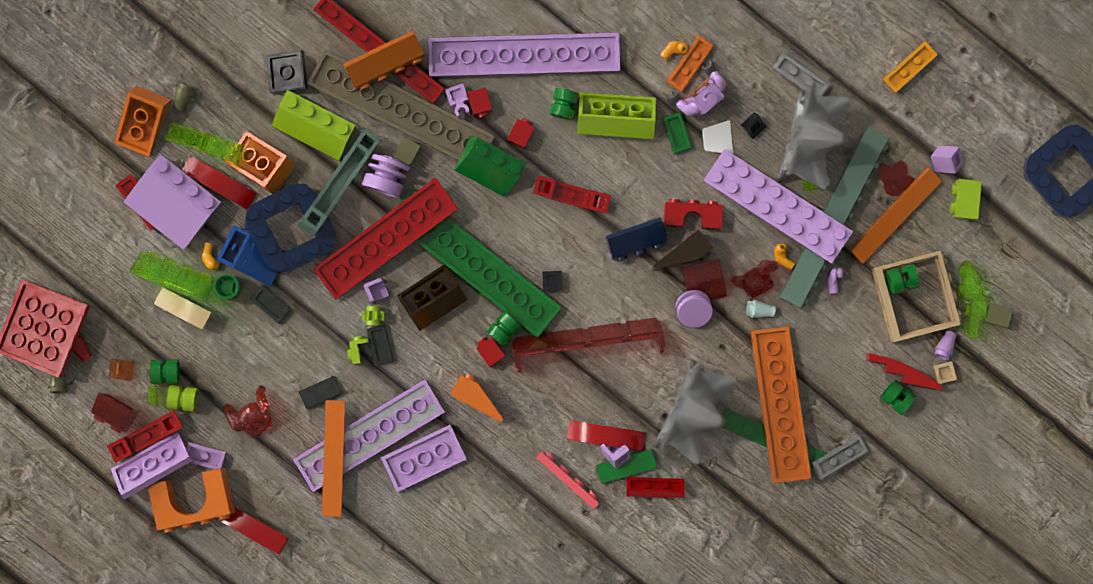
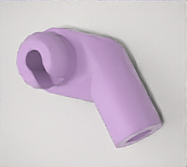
[828,267,843,294]

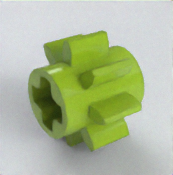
[362,306,385,326]

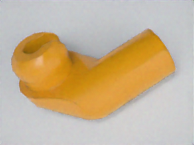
[660,41,688,61]
[202,242,220,270]
[774,243,795,271]

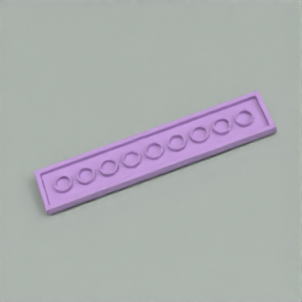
[428,33,620,77]

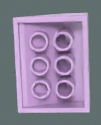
[123,154,221,250]

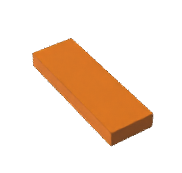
[666,35,714,93]

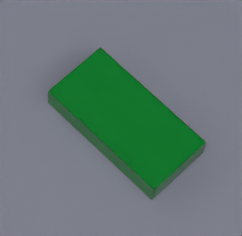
[662,112,692,154]

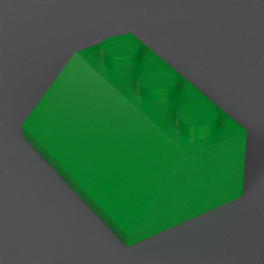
[454,136,526,196]

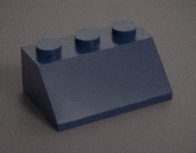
[605,217,667,262]

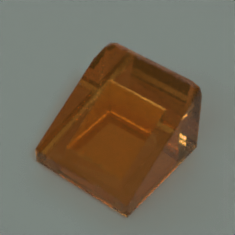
[109,359,134,380]

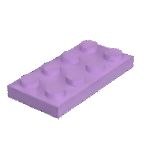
[381,425,467,492]
[111,431,192,499]

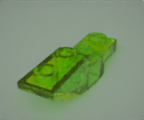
[165,122,245,164]
[958,261,986,339]

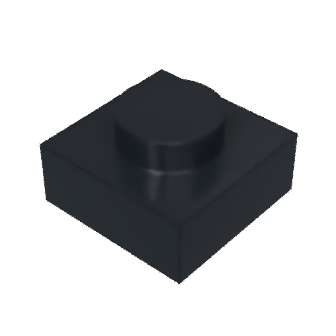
[741,112,767,139]
[542,271,562,291]

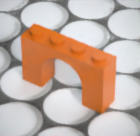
[148,467,236,533]

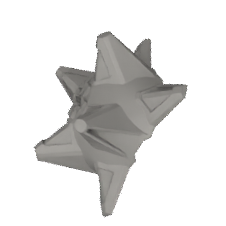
[777,80,850,189]
[654,358,737,465]

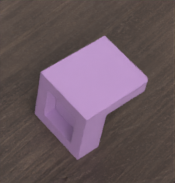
[931,146,963,173]
[363,278,389,303]
[600,444,631,469]

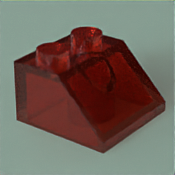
[680,258,727,301]
[91,392,138,433]

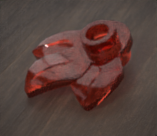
[879,161,914,196]

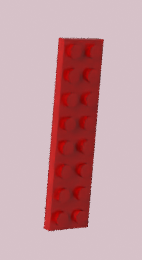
[313,177,459,300]

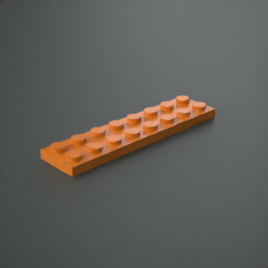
[750,326,811,484]

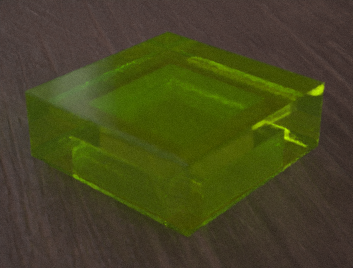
[148,386,158,405]

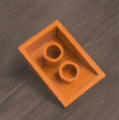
[114,86,171,157]
[225,131,296,194]
[450,373,503,422]

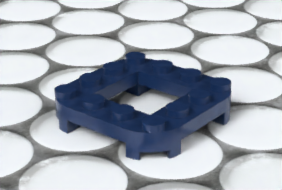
[1023,125,1093,218]
[244,184,336,275]

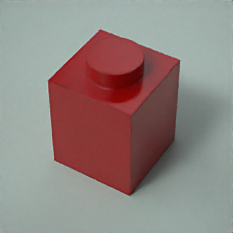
[467,87,492,118]
[507,118,535,149]
[476,337,505,367]

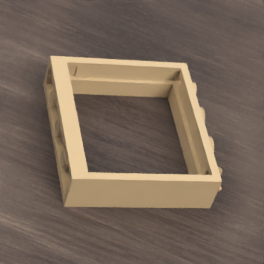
[871,250,962,343]

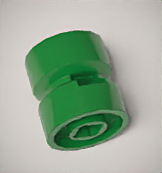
[549,88,579,120]
[886,264,920,295]
[214,274,242,300]
[486,311,522,347]
[149,359,180,385]
[880,379,916,415]

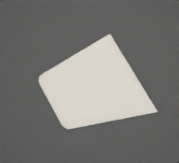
[702,120,733,154]

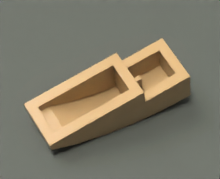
[154,287,213,330]

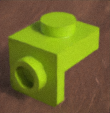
[347,335,370,365]

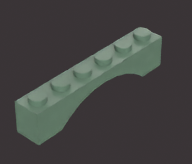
[297,129,380,236]

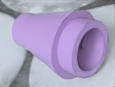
[934,331,957,360]

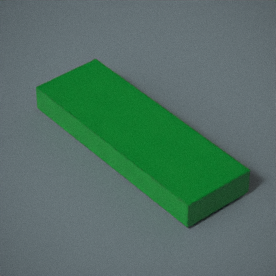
[596,449,657,484]

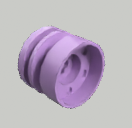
[362,154,410,198]

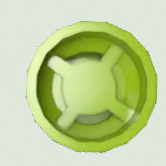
[167,385,198,412]

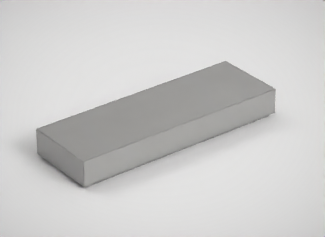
[772,53,830,96]
[811,435,869,480]

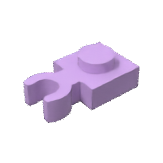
[445,83,471,119]

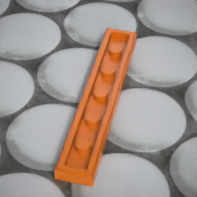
[849,167,942,263]
[322,400,346,517]

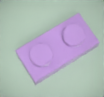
[187,442,226,469]

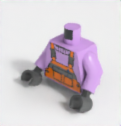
[666,60,726,116]

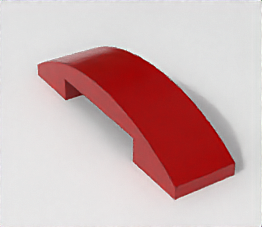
[181,155,257,210]
[533,175,611,214]
[107,410,183,463]
[567,421,645,451]

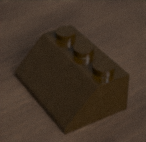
[397,264,468,331]

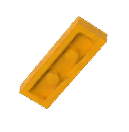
[882,41,938,94]

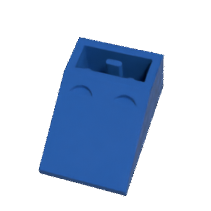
[216,225,286,287]

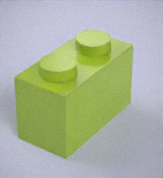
[950,179,982,221]

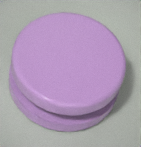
[676,290,713,328]

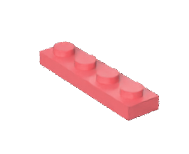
[536,452,599,509]

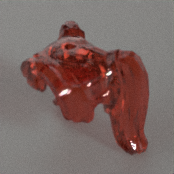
[730,259,779,300]
[223,385,272,437]

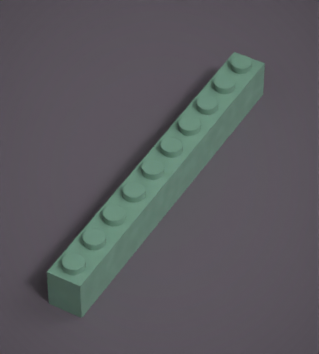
[778,128,889,308]

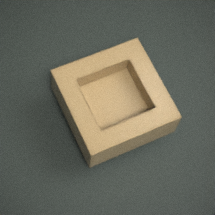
[932,361,957,384]

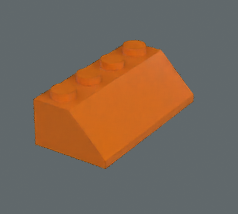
[343,30,425,91]

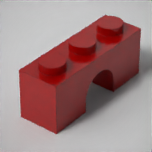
[663,199,723,230]

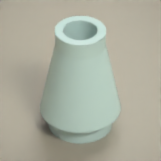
[746,299,775,318]

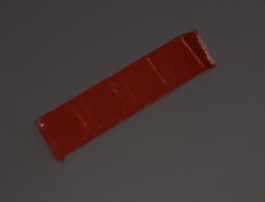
[512,318,665,373]

